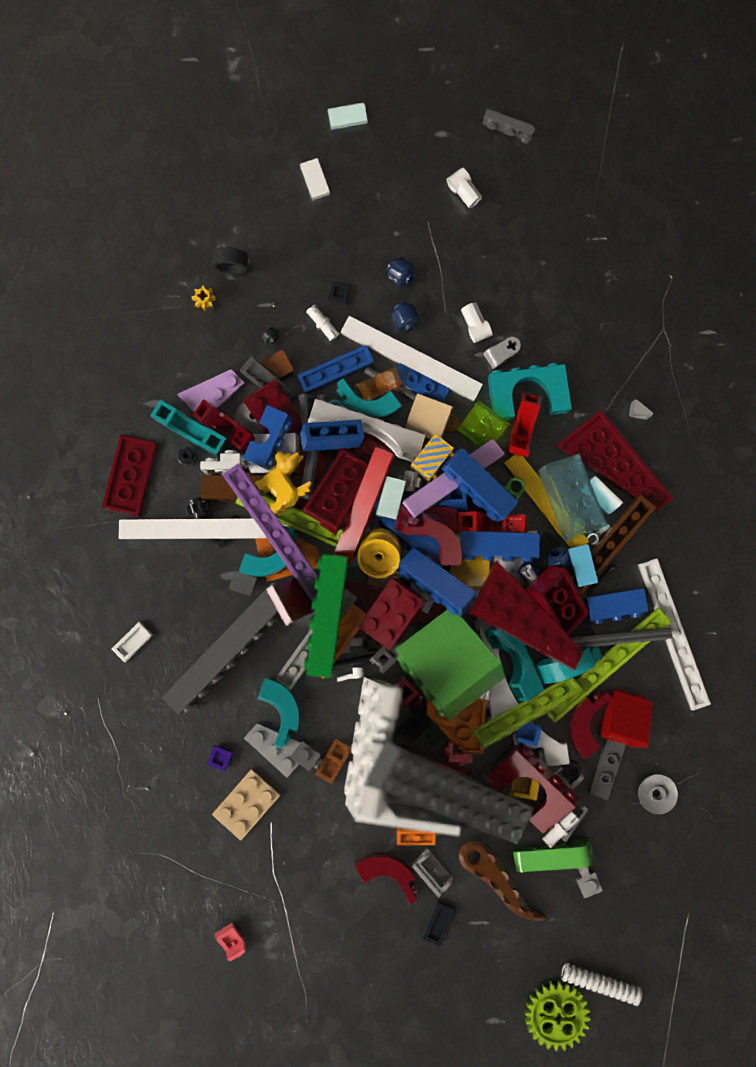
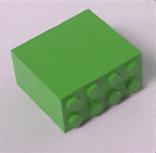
[395,610,505,721]

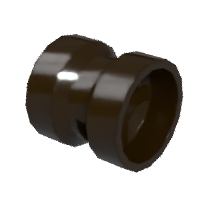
[362,635,382,653]

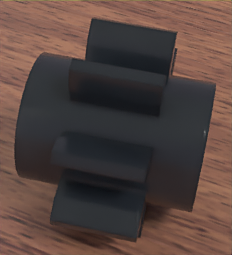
[185,497,211,519]

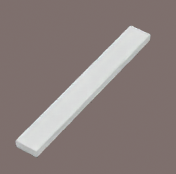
[340,316,483,402]
[119,519,267,539]
[638,558,711,711]

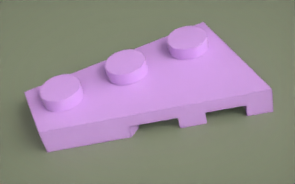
[177,369,245,412]

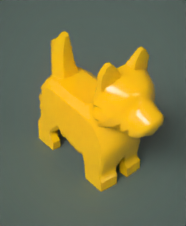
[255,451,312,516]

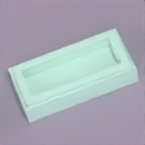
[328,103,368,130]
[376,476,406,519]

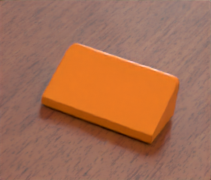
[397,827,436,845]

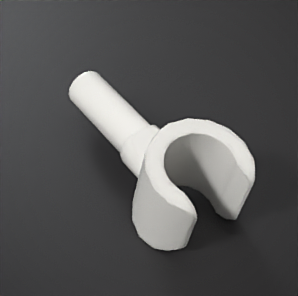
[587,524,610,545]
[337,667,364,682]

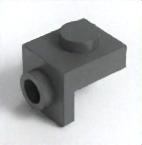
[290,741,323,771]

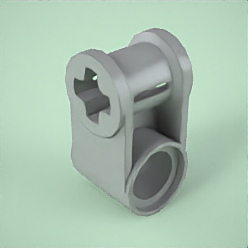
[483,337,521,370]

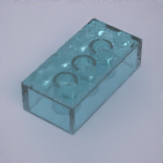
[538,454,607,542]

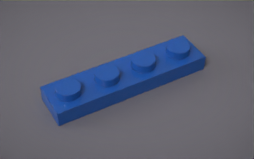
[297,345,374,394]

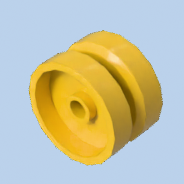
[357,528,401,578]

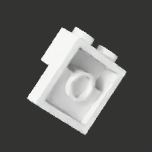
[200,450,248,475]

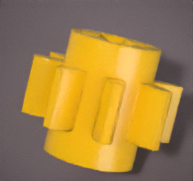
[192,285,216,311]

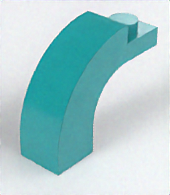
[336,379,402,420]
[239,526,298,577]
[533,646,603,684]
[257,678,299,749]

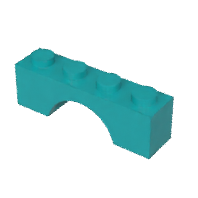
[150,400,229,458]
[484,626,544,702]

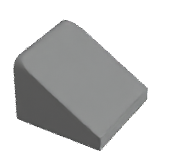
[629,399,653,420]

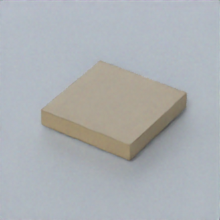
[405,394,453,439]

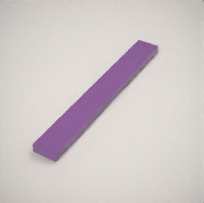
[222,463,318,602]

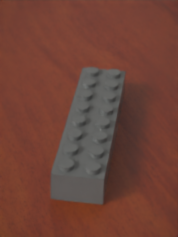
[162,582,279,714]

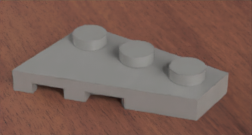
[244,723,314,777]

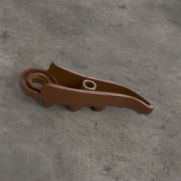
[458,839,546,921]

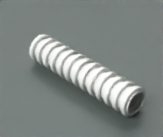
[561,963,642,1006]

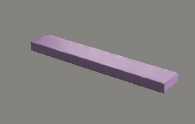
[403,439,505,518]

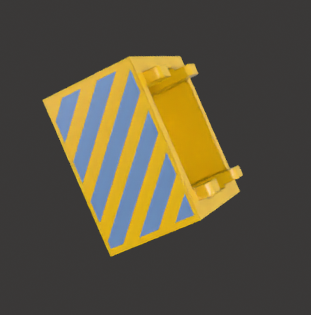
[410,434,454,484]

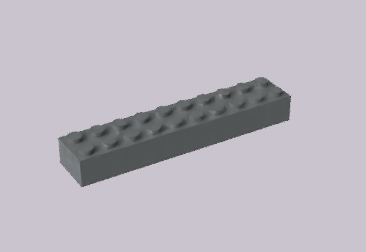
[366,741,535,844]

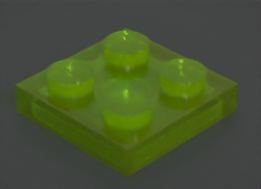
[458,400,509,447]

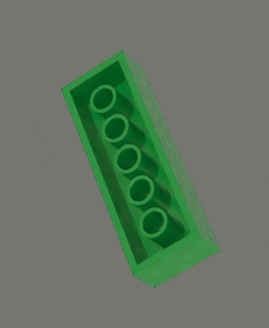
[304,552,349,678]

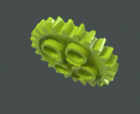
[525,981,591,1051]

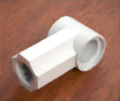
[447,168,482,208]
[461,303,492,343]

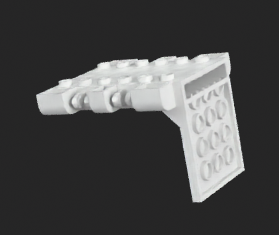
[344,677,460,836]

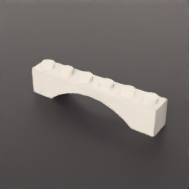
[308,399,425,462]

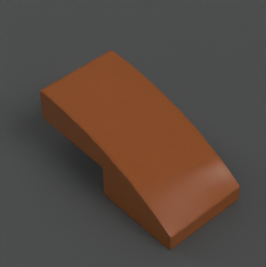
[315,739,351,784]

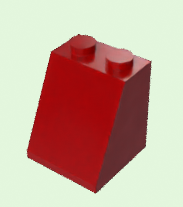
[599,689,653,748]

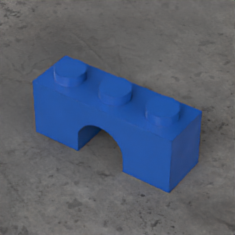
[243,405,292,471]

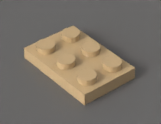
[212,769,281,841]

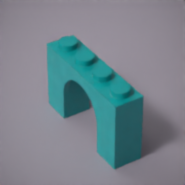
[488,363,572,422]

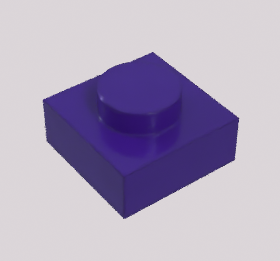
[207,745,233,771]

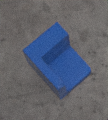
[515,723,542,747]

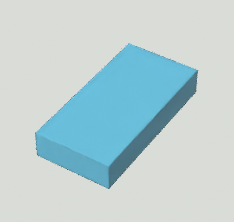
[568,544,598,587]

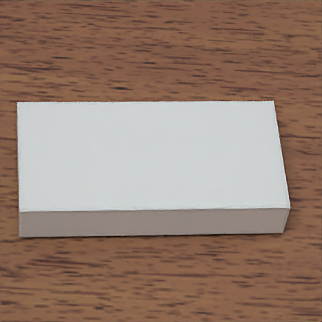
[300,158,330,200]
[112,622,154,662]

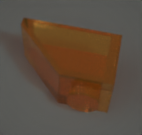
[355,367,402,401]

